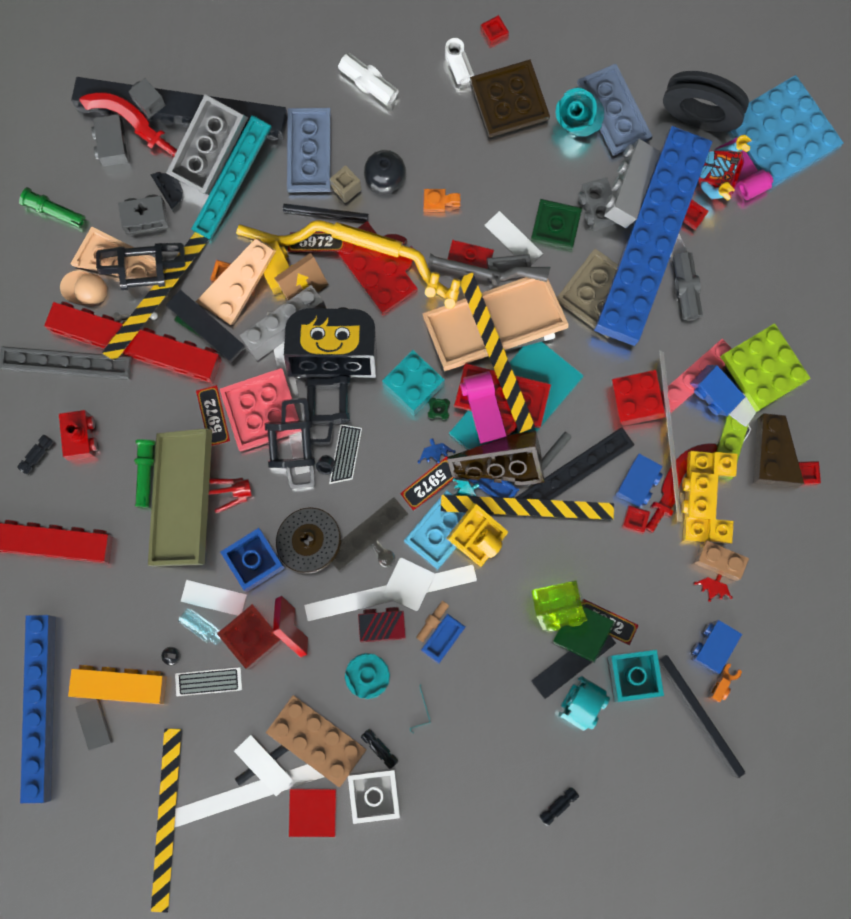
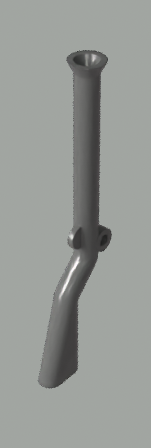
[428,253,551,286]

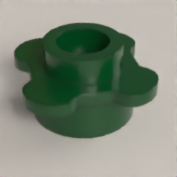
[428,398,450,420]

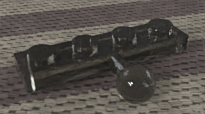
[332,497,408,572]

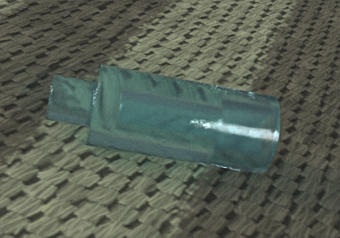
[178,609,221,645]

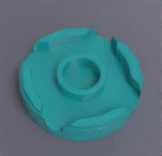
[345,653,390,699]

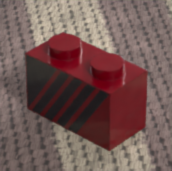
[358,607,406,643]

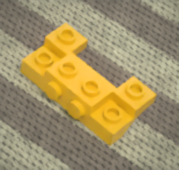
[681,451,738,544]

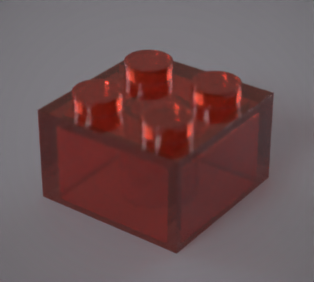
[217,604,283,670]

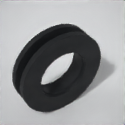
[663,71,749,132]

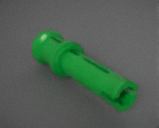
[19,187,86,228]
[134,439,156,507]

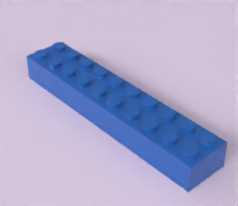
[594,126,713,346]

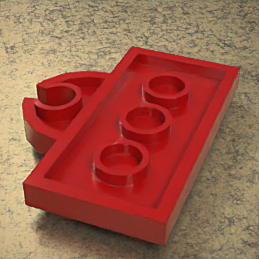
[336,221,418,315]
[454,363,551,439]

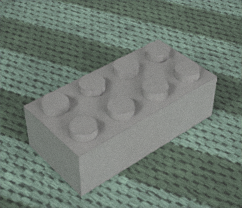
[166,94,248,195]

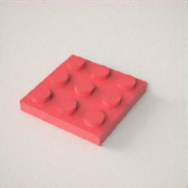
[219,368,301,452]

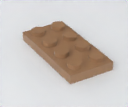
[266,695,367,788]

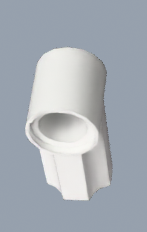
[445,38,474,84]

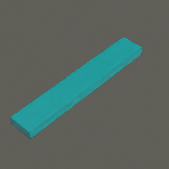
[191,115,272,240]

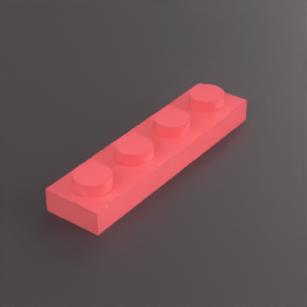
[661,339,732,413]

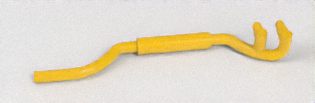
[236,220,461,309]

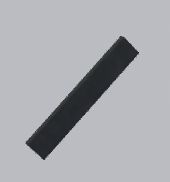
[515,427,635,519]
[658,655,745,778]

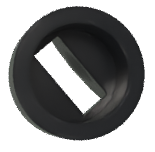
[316,455,335,475]
[161,647,181,665]

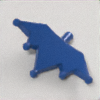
[418,438,456,463]

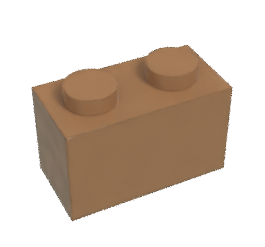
[694,541,749,581]

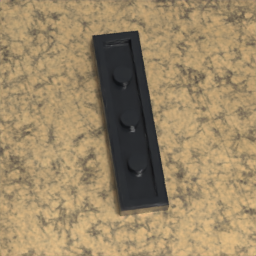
[166,289,245,363]
[531,634,616,699]

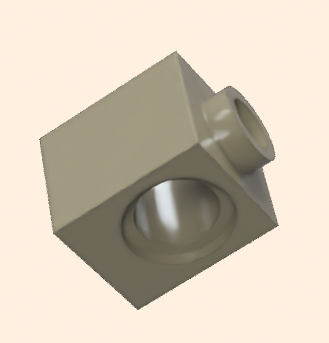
[330,165,361,203]

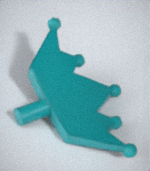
[452,478,480,497]

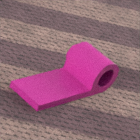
[715,137,773,200]
[460,371,506,444]

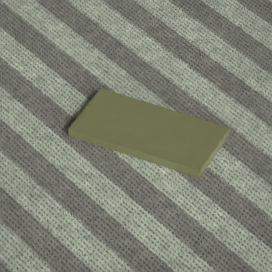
[148,428,212,566]

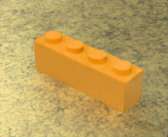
[68,665,167,704]

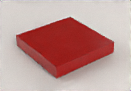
[289,789,336,837]

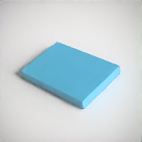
[404,490,465,570]

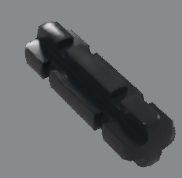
[17,435,53,474]
[361,729,398,769]
[540,787,579,826]

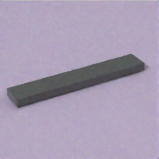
[0,346,133,379]

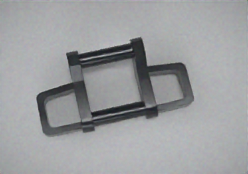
[96,243,186,291]
[304,376,350,445]
[264,398,315,489]

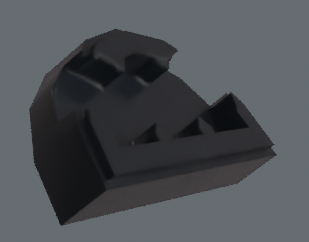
[150,172,183,211]

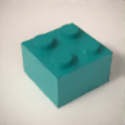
[382,350,445,416]
[608,650,664,702]

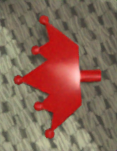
[694,574,733,602]

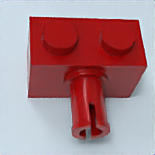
[59,410,97,461]

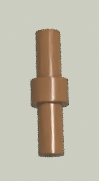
[416,601,449,642]

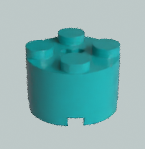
[555,88,604,137]
[559,676,610,731]

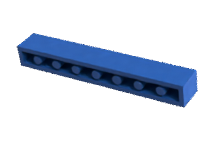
[20,615,56,803]

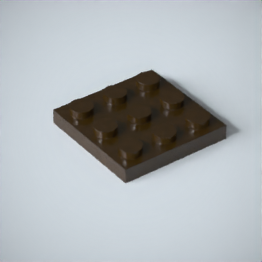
[470,59,550,138]

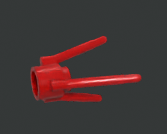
[209,477,252,513]

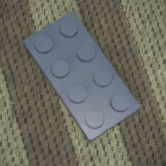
[577,64,653,156]
[287,108,331,192]

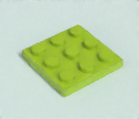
[720,323,811,412]

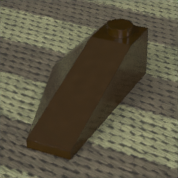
[447,431,544,486]

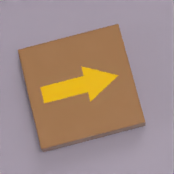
[274,253,329,301]

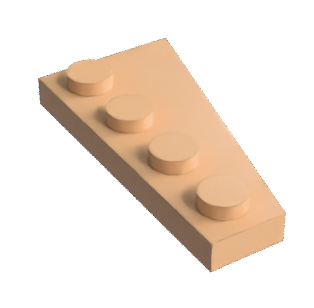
[71,227,166,279]
[196,239,276,325]

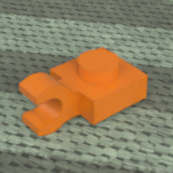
[423,189,461,212]
[708,663,742,702]

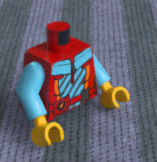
[698,135,751,200]

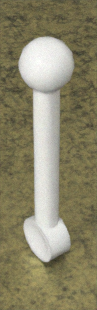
[112,312,158,322]

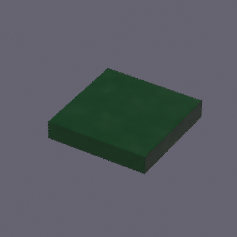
[531,199,582,250]
[553,602,615,663]

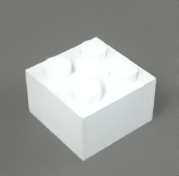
[348,769,401,824]

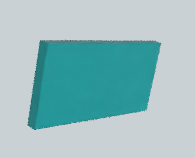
[449,342,584,450]

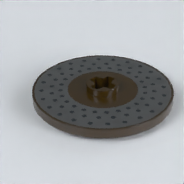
[276,507,341,574]

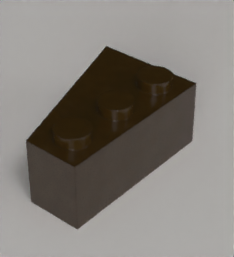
[753,413,804,488]

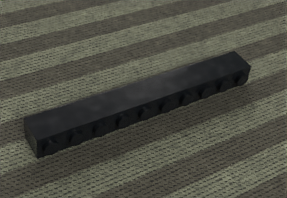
[71,77,288,141]

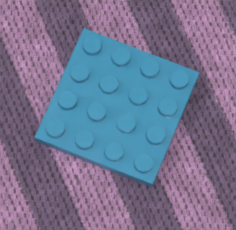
[731,75,844,187]

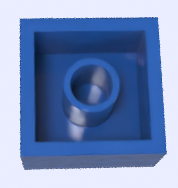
[220,528,285,592]

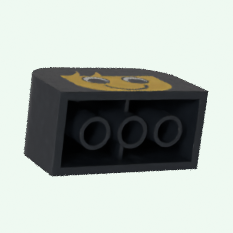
[283,307,377,378]

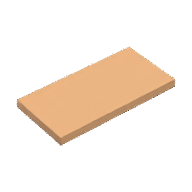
[422,277,568,372]

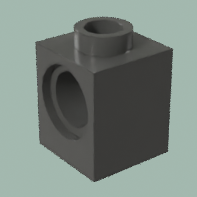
[128,78,166,118]

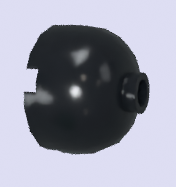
[364,150,406,195]

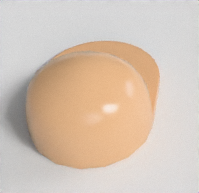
[60,271,108,307]

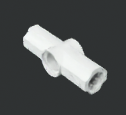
[338,53,399,106]

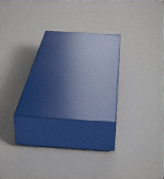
[421,613,466,663]

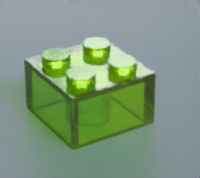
[531,580,588,631]

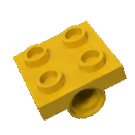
[446,503,508,567]

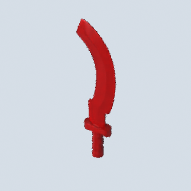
[79,93,178,157]
[646,443,717,532]

